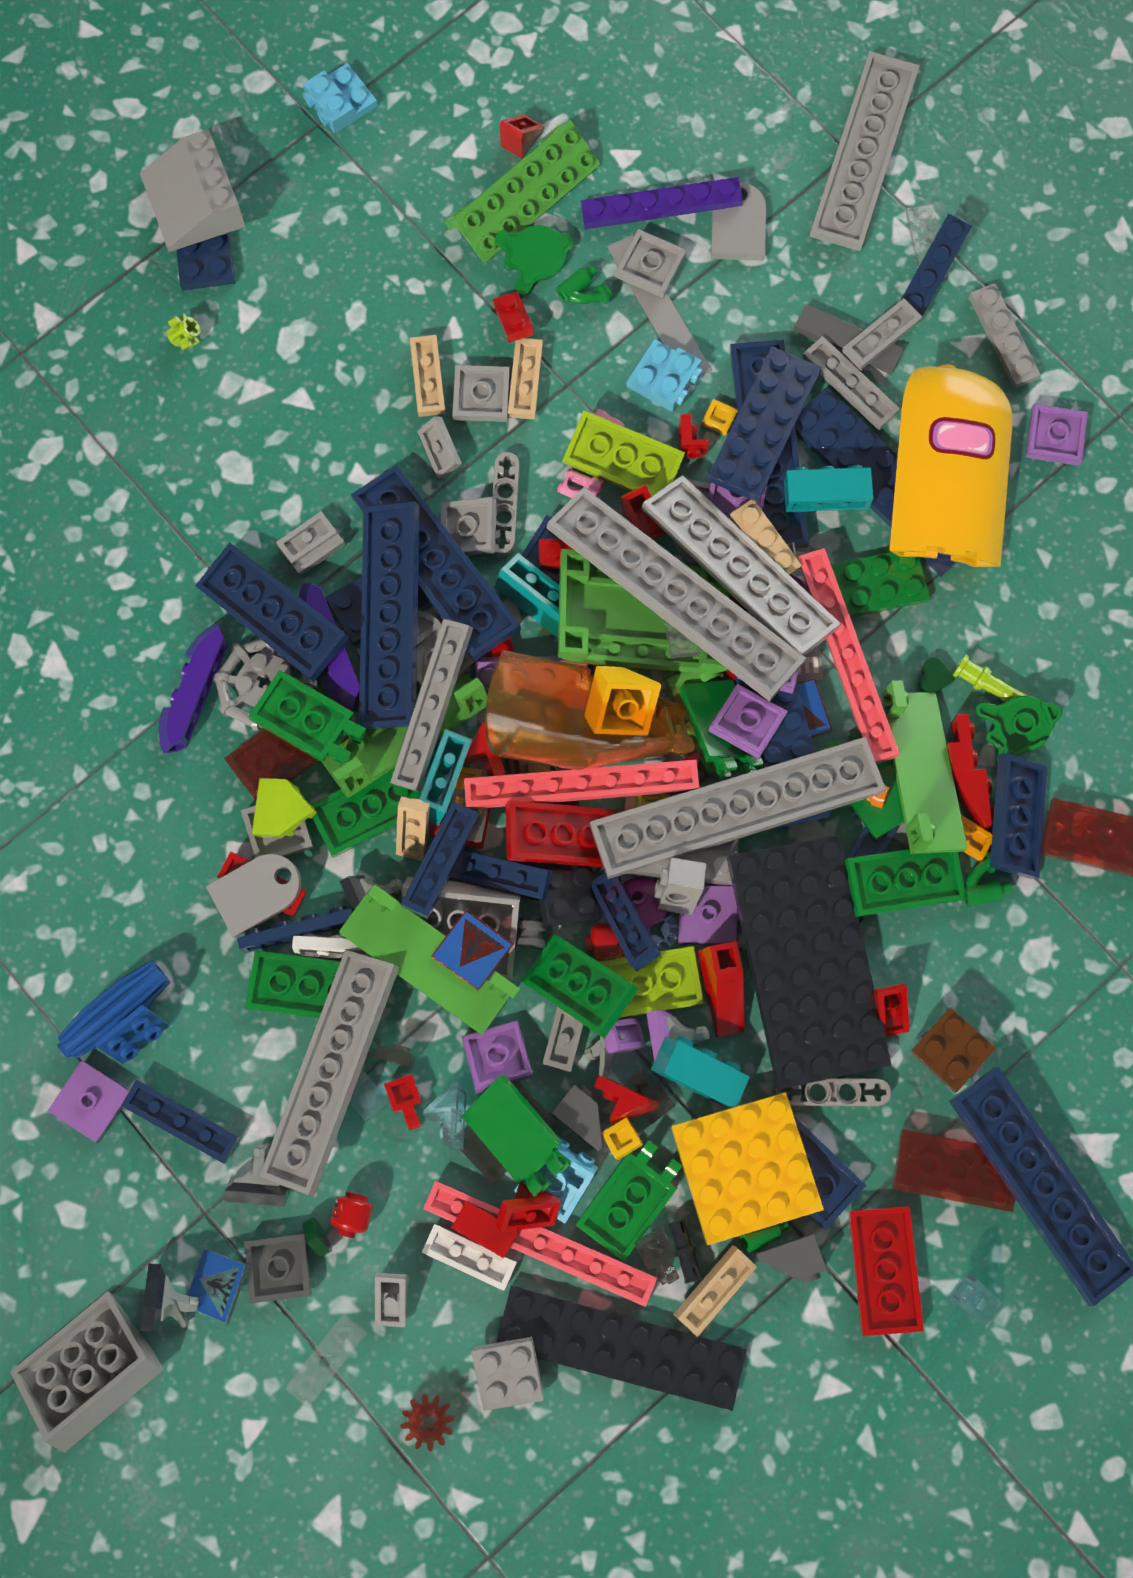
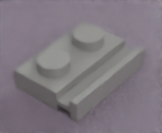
[276,511,345,576]

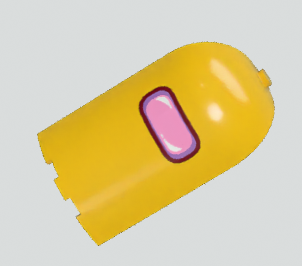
[889,364,1013,567]

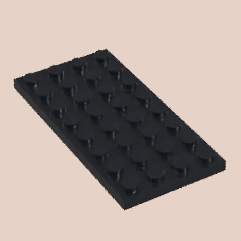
[726,835,892,1090]

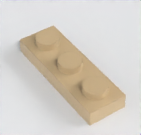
[410,335,446,417]
[508,338,543,420]
[729,500,802,575]
[396,796,430,861]
[673,1245,757,1337]

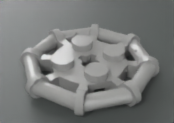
[213,639,317,731]

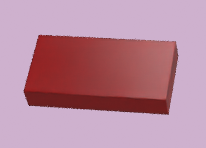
[451,1201,519,1259]

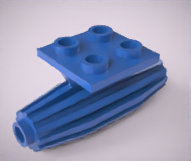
[57,960,171,1064]

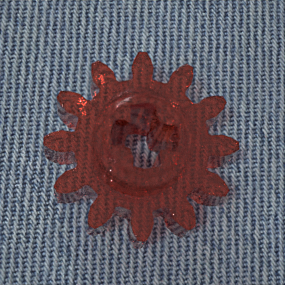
[400,1393,455,1451]

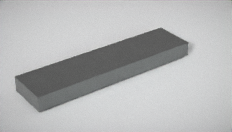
[794,304,904,375]

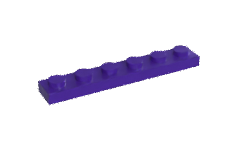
[581,177,742,229]

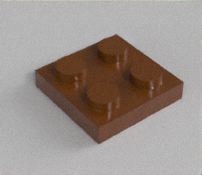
[910,1007,996,1093]

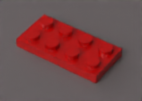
[506,800,617,867]
[848,1206,924,1336]

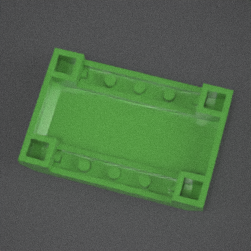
[558,549,729,674]

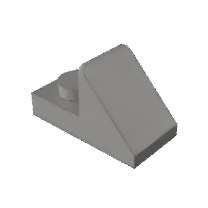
[375,1273,409,1327]

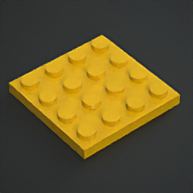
[671,1092,824,1245]

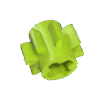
[166,314,201,350]

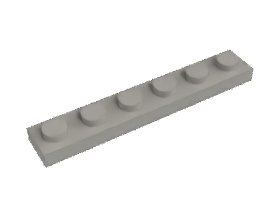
[390,619,473,792]

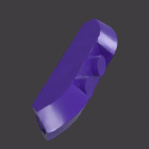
[298,584,360,711]
[159,623,229,753]

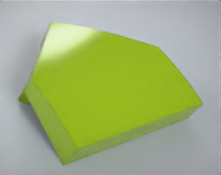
[252,778,317,837]

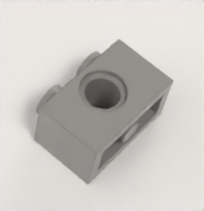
[654,857,706,915]

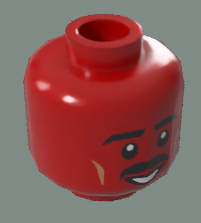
[585,923,623,962]
[330,1191,373,1239]

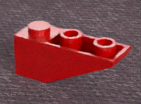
[697,941,744,1038]

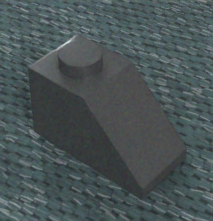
[552,1085,602,1152]
[754,1234,827,1283]

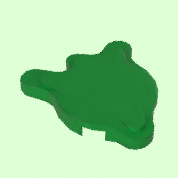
[495,225,573,297]
[975,695,1062,765]

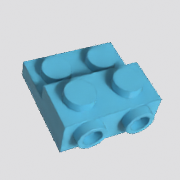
[302,63,378,133]
[626,339,703,413]
[514,1136,599,1223]

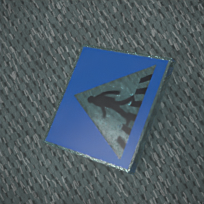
[187,1247,249,1325]

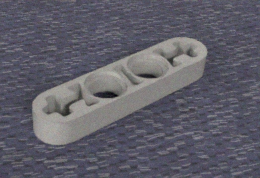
[492,452,520,558]
[774,1079,891,1107]

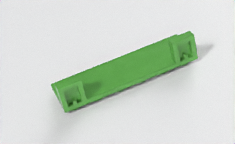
[443,120,600,262]
[323,673,491,798]
[881,680,967,854]
[339,884,520,1034]

